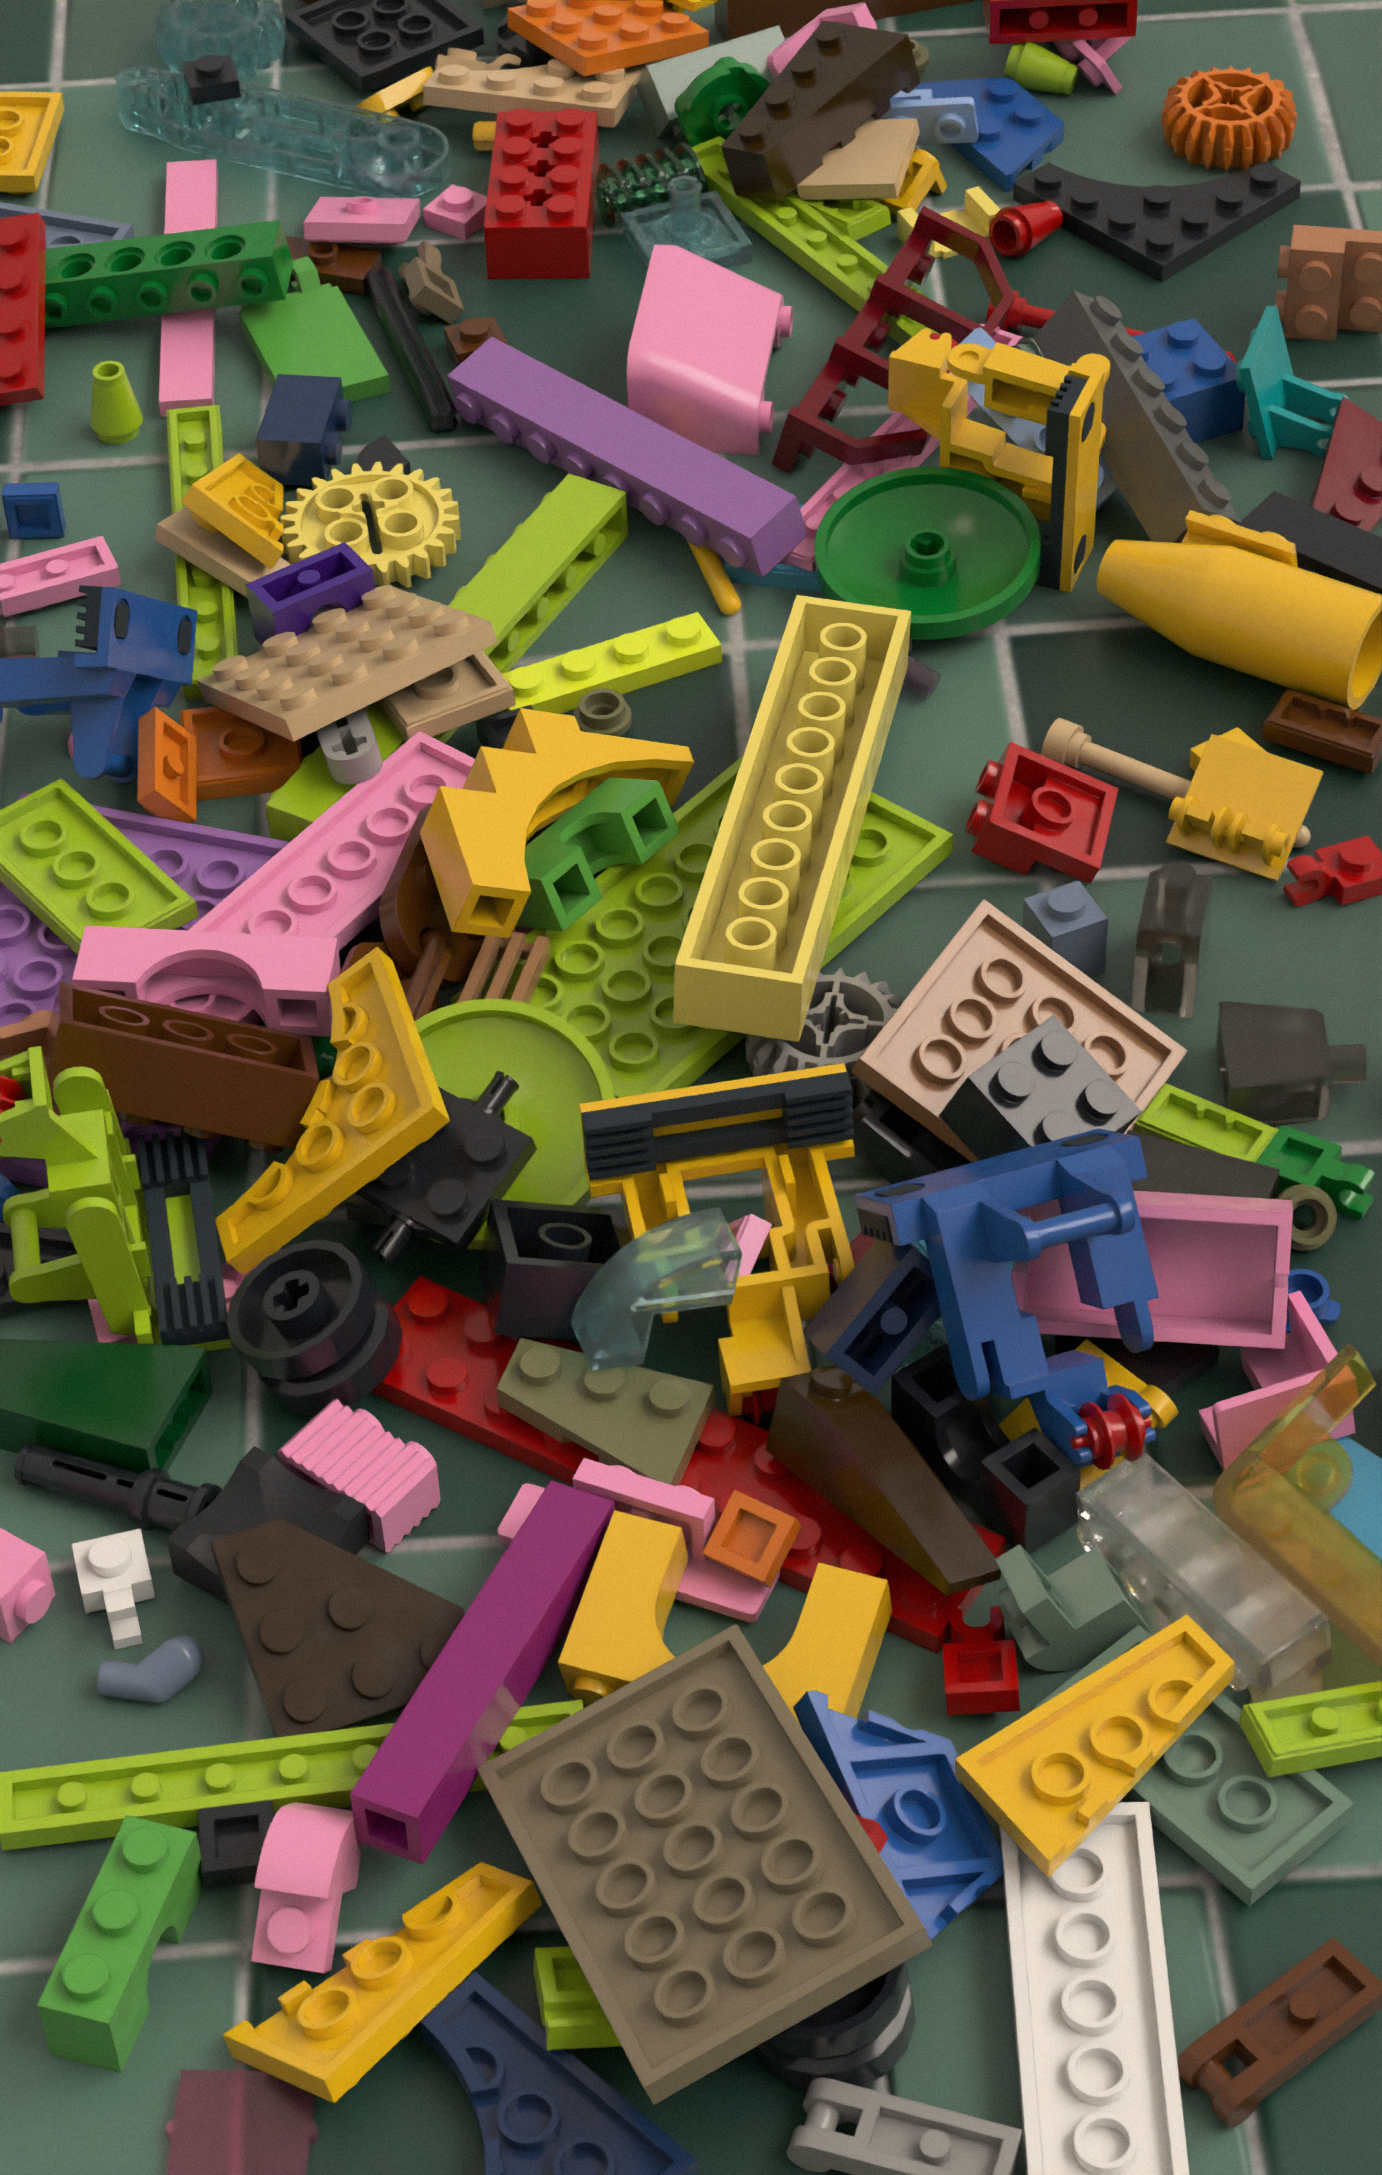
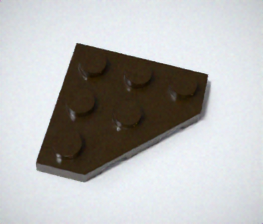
[210,1519,465,1738]

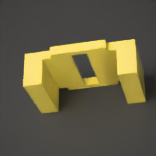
[897,186,1001,259]

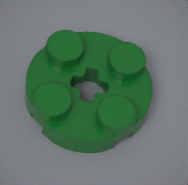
[674,56,771,147]

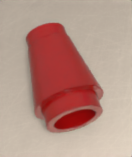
[989,201,1063,257]

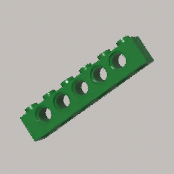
[45,220,293,329]

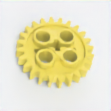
[280,462,461,588]

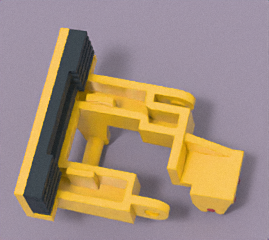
[888,328,1110,593]
[579,1063,855,1427]

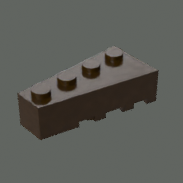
[721,21,921,203]

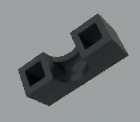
[891,1343,1081,1554]

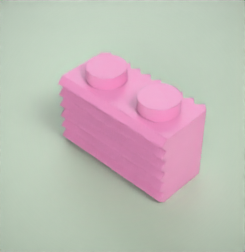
[277,1399,441,1553]

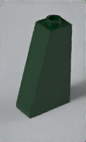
[0,1339,213,1474]

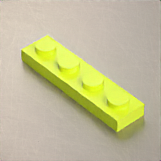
[501,612,722,714]

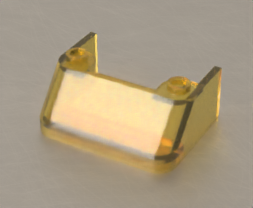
[1213,1343,1382,1670]

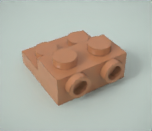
[1275,225,1382,341]

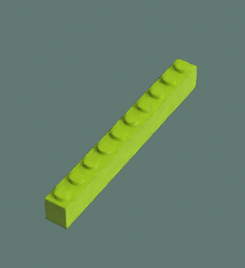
[265,474,629,842]

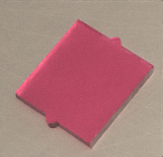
[165,2070,319,2175]

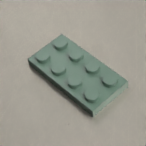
[1035,1625,1355,1907]

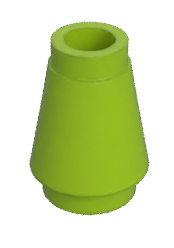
[1003,42,1079,95]
[90,361,143,444]

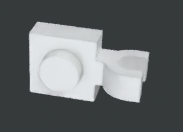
[72,1528,155,1650]

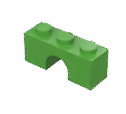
[516,777,680,932]
[37,1815,205,2073]

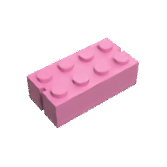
[1011,1191,1293,1349]

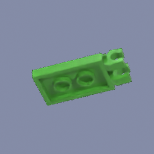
[239,256,390,402]

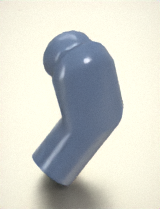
[97,1635,204,1703]

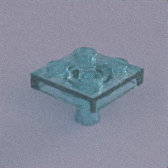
[621,176,753,271]

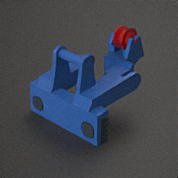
[0,585,197,784]
[855,1128,1159,1470]

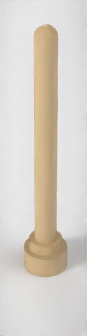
[1041,718,1311,848]

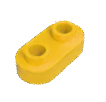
[351,66,434,132]

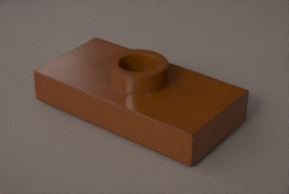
[285,236,382,295]
[1262,689,1382,774]

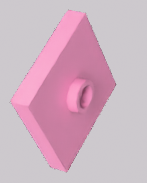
[303,196,420,244]

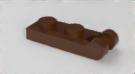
[1177,1937,1382,2128]

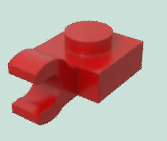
[1283,835,1382,906]

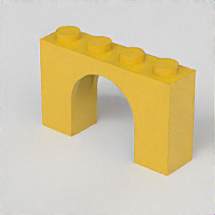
[558,1510,892,1729]

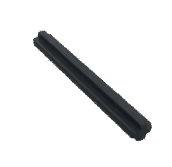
[365,267,458,433]

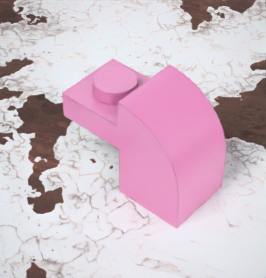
[251,1802,363,1973]

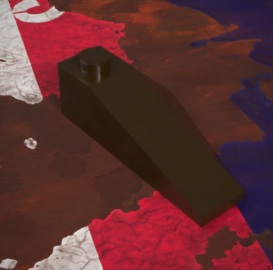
[766,1366,1001,1595]

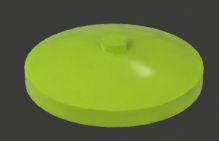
[414,998,615,1250]

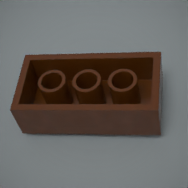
[42,982,319,1153]

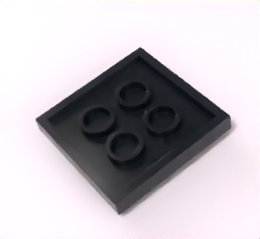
[285,0,484,94]

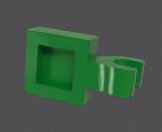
[1253,1125,1375,1219]

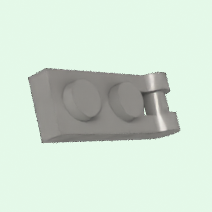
[786,2078,1023,2175]

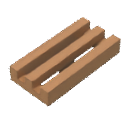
[457,932,550,1004]

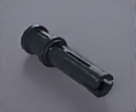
[15,1441,222,1531]

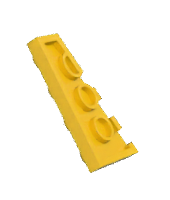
[955,1614,1235,1878]

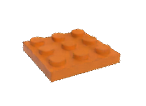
[507,0,709,77]

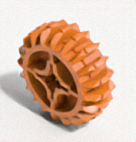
[1161,66,1297,172]

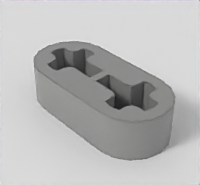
[316,707,382,784]

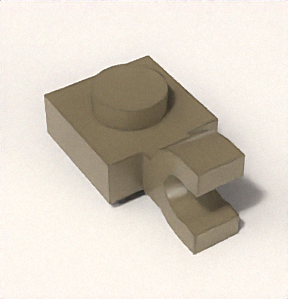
[398,240,464,324]

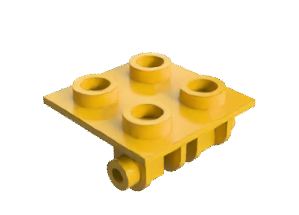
[1166,734,1323,882]

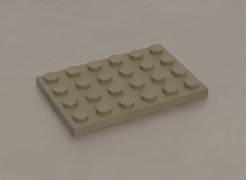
[477,1624,933,2105]

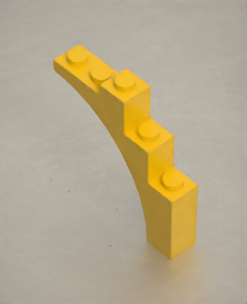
[420,708,694,939]

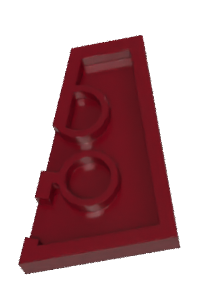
[1309,396,1382,533]

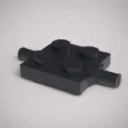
[355,1071,537,1266]

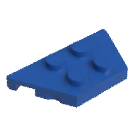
[914,77,1064,193]
[793,1690,1003,1940]

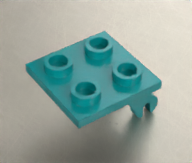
[1236,306,1349,459]

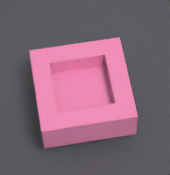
[423,184,487,241]

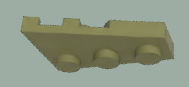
[496,1338,715,1486]

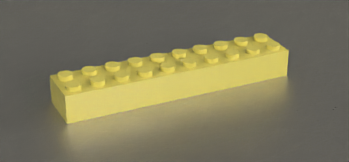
[673,595,911,1042]

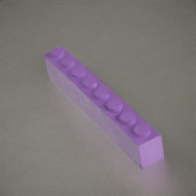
[447,336,808,578]

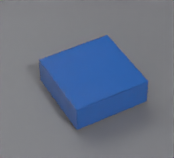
[1,482,66,539]

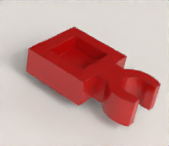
[942,1606,1020,1715]

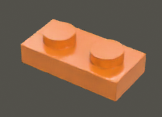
[137,707,197,824]

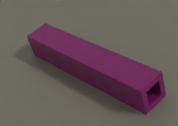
[350,1480,615,1865]

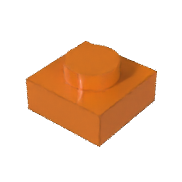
[702,1490,802,1588]

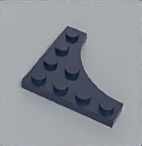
[420,1972,698,2175]

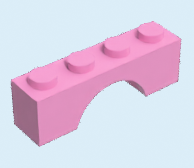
[72,926,341,1037]

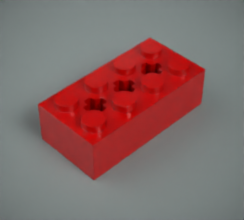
[483,108,600,279]

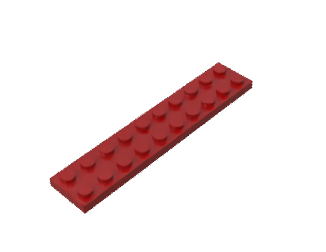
[370,1276,1006,1654]

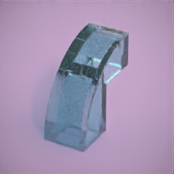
[571,1207,743,1371]

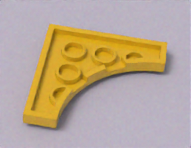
[215,947,450,1275]

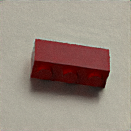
[983,0,1138,45]

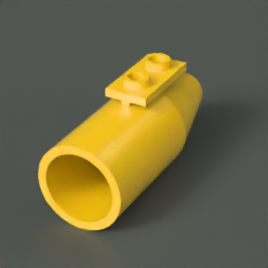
[1096,510,1382,710]

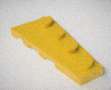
[223,1862,542,2103]

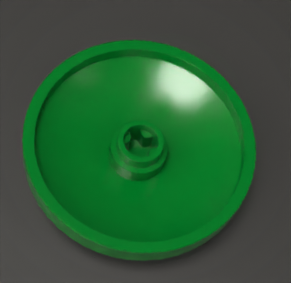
[814,466,1041,640]

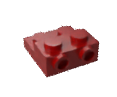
[964,742,1119,884]

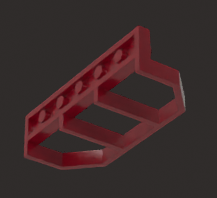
[771,206,1015,474]

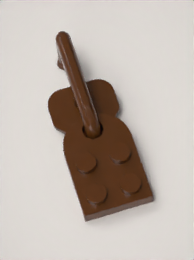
[323,804,486,1080]

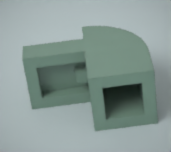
[995,1544,1151,1671]

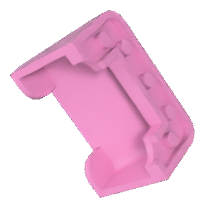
[627,244,793,455]

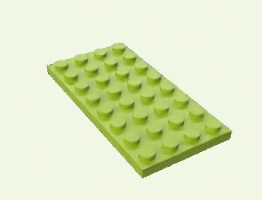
[451,755,953,1098]

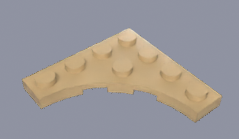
[423,59,661,128]

